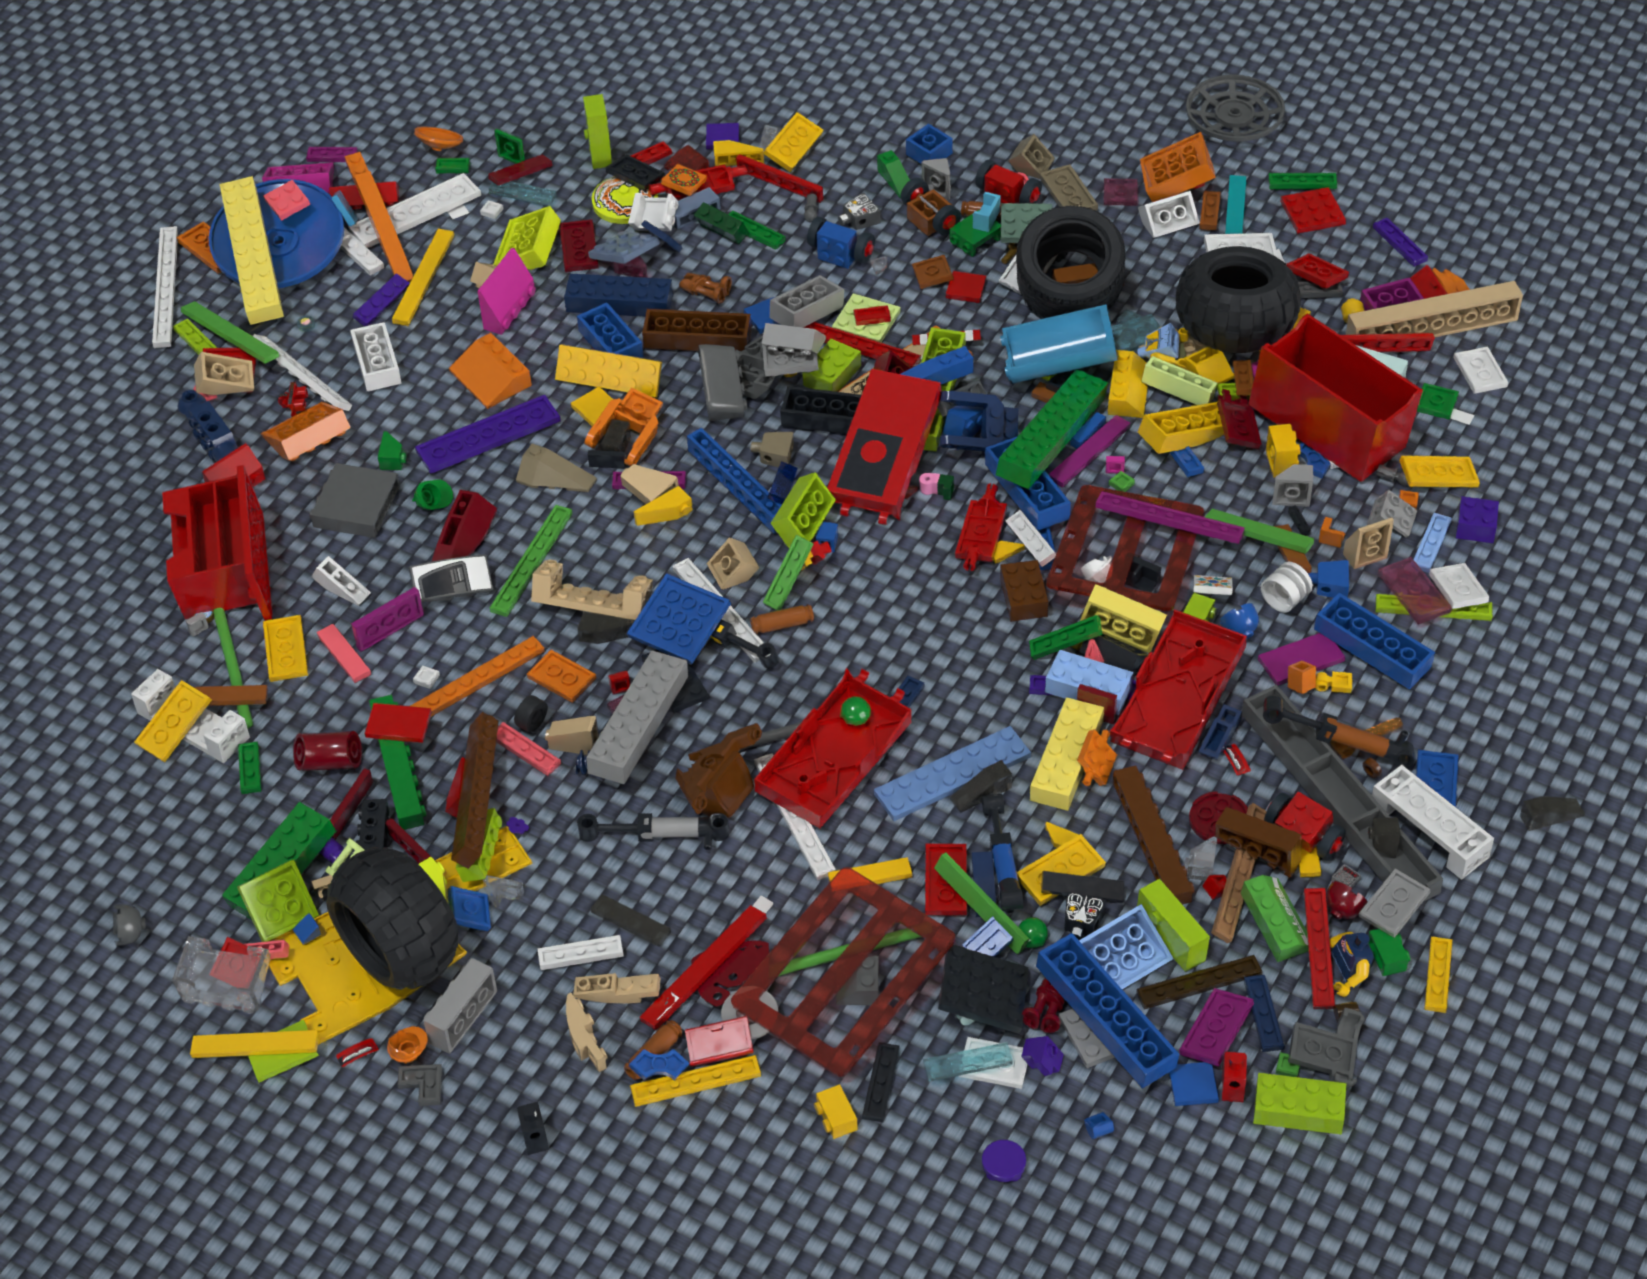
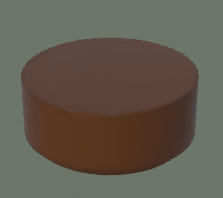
[1362,758,1382,778]

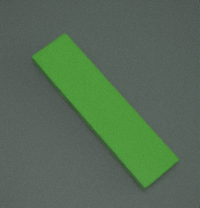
[763,535,814,611]

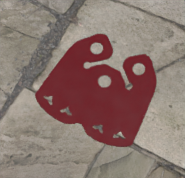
[691,940,769,1006]

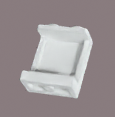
[628,193,678,231]

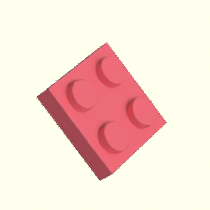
[263,180,310,221]

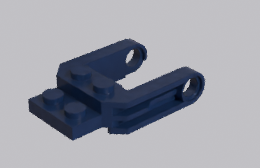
[939,391,1019,452]

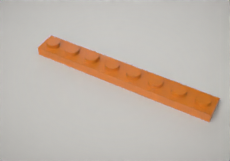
[410,636,545,717]

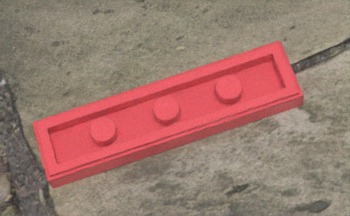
[317,624,371,683]
[496,722,561,776]

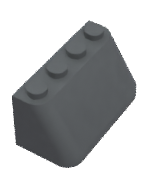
[699,344,747,421]

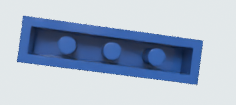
[1070,412,1106,449]

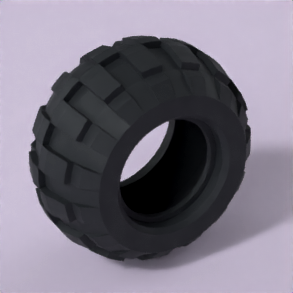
[1175,246,1301,353]
[326,847,459,990]

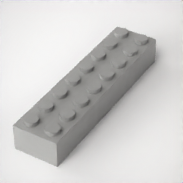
[586,651,688,784]

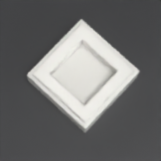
[480,200,503,219]
[413,665,440,689]

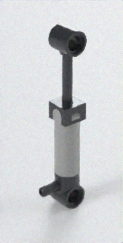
[577,813,729,850]

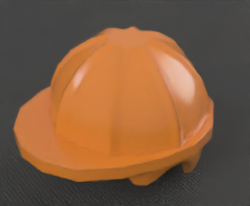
[387,1026,428,1064]

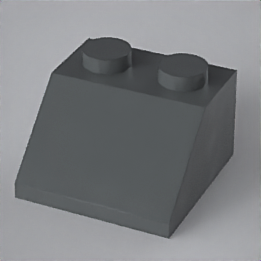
[836,956,879,1005]

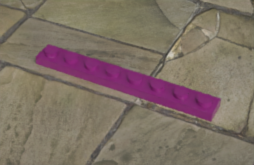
[1096,491,1245,544]

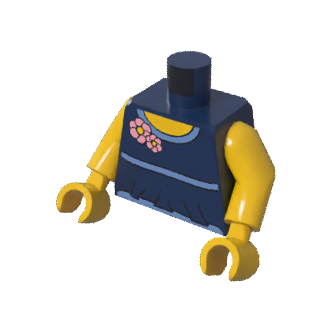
[1329,932,1374,997]

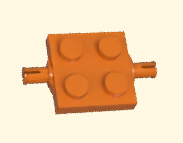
[1077,729,1117,786]

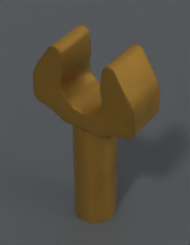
[1001,243,1018,264]

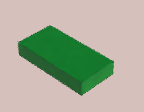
[435,158,470,174]

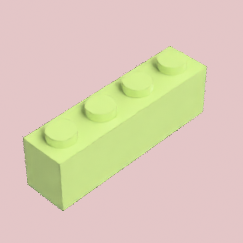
[1141,356,1217,405]

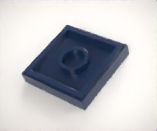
[641,220,682,253]

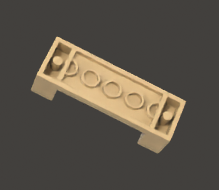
[531,560,653,620]

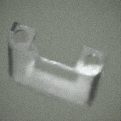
[172,936,271,1013]

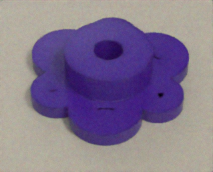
[506,817,529,834]

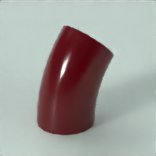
[293,731,362,771]

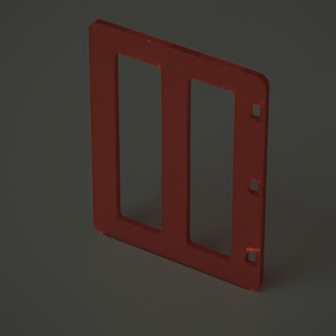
[1046,485,1204,611]
[731,867,956,1077]

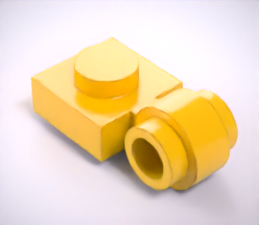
[1315,671,1352,693]

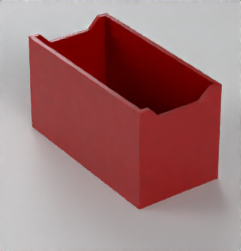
[1248,314,1423,482]

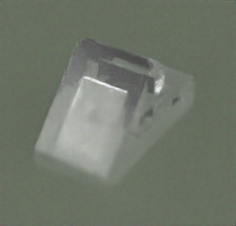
[483,875,524,909]

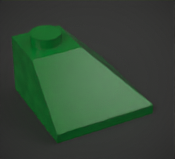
[494,129,525,164]

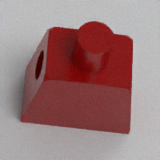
[1222,1052,1247,1102]

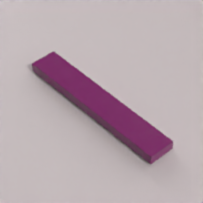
[1048,415,1131,487]

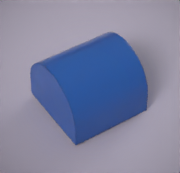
[1084,1112,1114,1139]

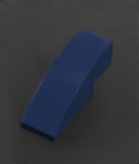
[1199,704,1243,760]
[971,851,996,917]

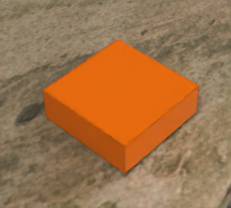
[1399,490,1419,509]

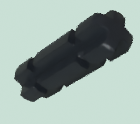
[1288,505,1311,536]

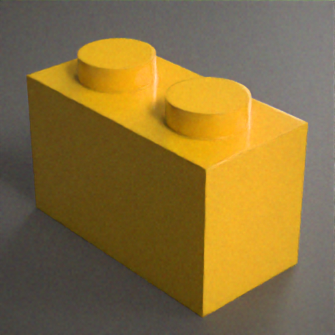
[814,1084,858,1139]

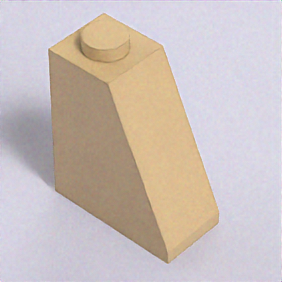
[620,464,679,504]
[545,716,599,755]

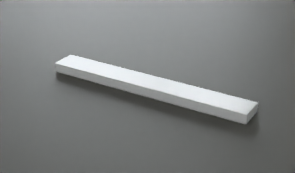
[673,558,771,663]
[754,753,836,881]

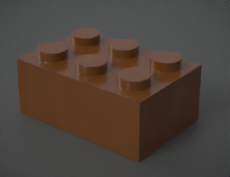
[1000,560,1048,622]

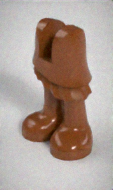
[679,272,732,304]

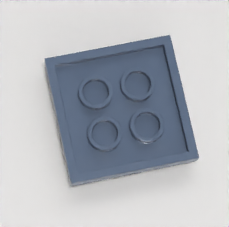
[588,231,660,264]

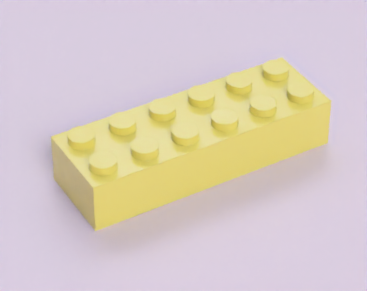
[1030,697,1104,811]

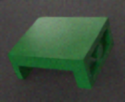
[950,210,1001,257]

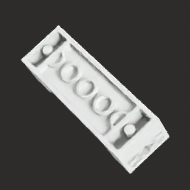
[131,669,250,763]
[1372,765,1494,880]

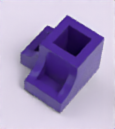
[1021,1036,1064,1076]

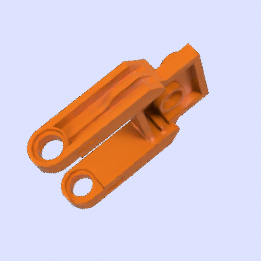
[584,387,663,467]

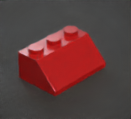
[202,443,265,487]

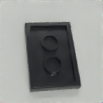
[605,154,665,191]

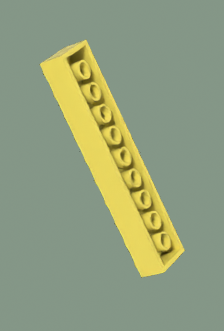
[219,176,284,325]

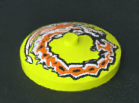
[592,177,658,224]

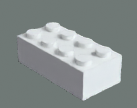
[350,322,402,391]

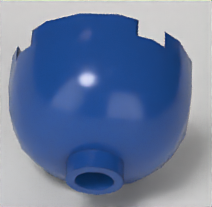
[1220,603,1259,639]

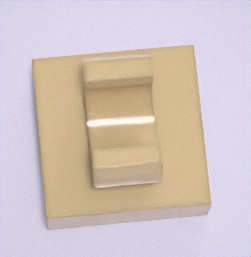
[312,875,333,899]

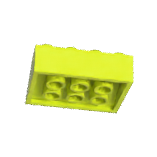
[493,206,561,270]

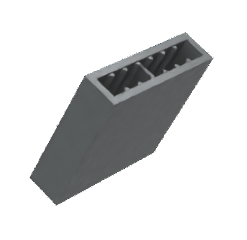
[309,463,400,538]

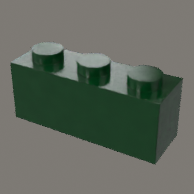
[694,202,748,245]

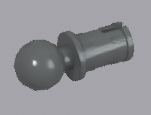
[804,194,818,222]
[1376,464,1408,486]

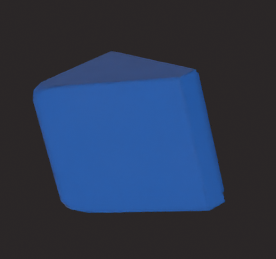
[293,913,321,945]

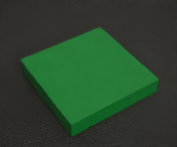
[1417,383,1459,420]

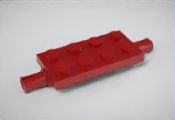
[649,164,747,201]
[955,483,1007,571]

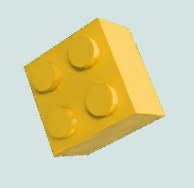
[1266,424,1300,478]

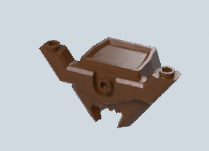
[675,723,762,818]

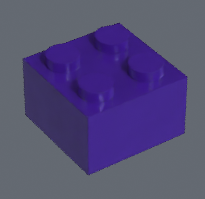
[1456,496,1499,543]

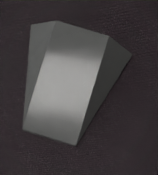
[737,336,775,399]

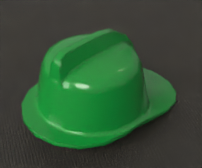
[412,480,453,510]

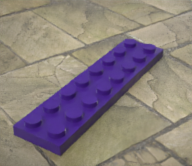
[415,395,561,474]

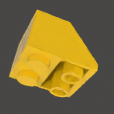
[1184,347,1234,385]

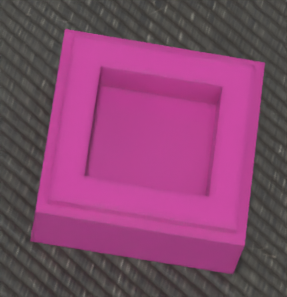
[1105,456,1125,474]

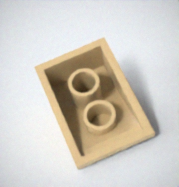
[194,352,254,395]
[1343,518,1394,569]

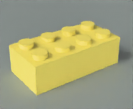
[1080,584,1167,653]

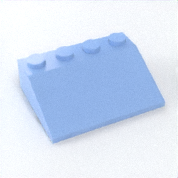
[1079,904,1174,989]

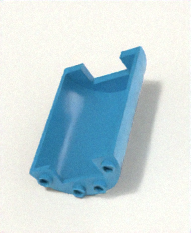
[1000,305,1118,384]

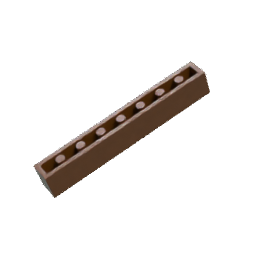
[1112,765,1195,905]

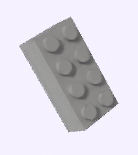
[769,275,844,328]
[423,958,497,1054]

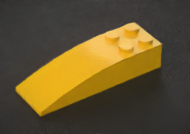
[1138,402,1224,454]

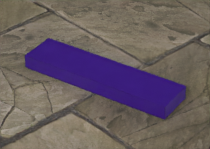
[1373,218,1428,267]

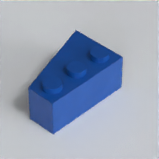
[942,405,983,450]

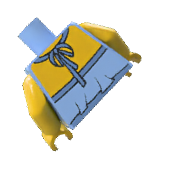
[1138,323,1188,370]

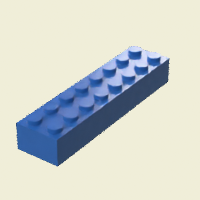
[1036,933,1179,1089]

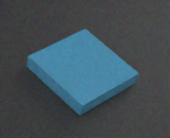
[332,190,358,226]

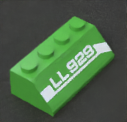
[1241,875,1308,962]

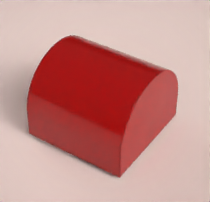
[608,670,631,694]

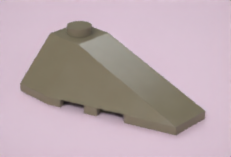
[516,444,597,492]

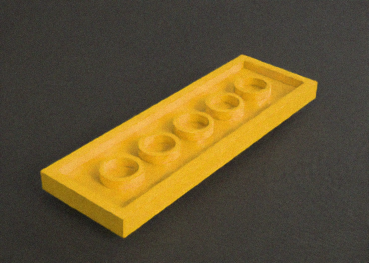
[555,344,662,397]

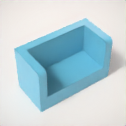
[973,192,1001,232]

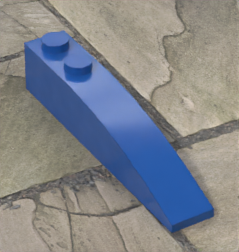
[901,346,973,384]

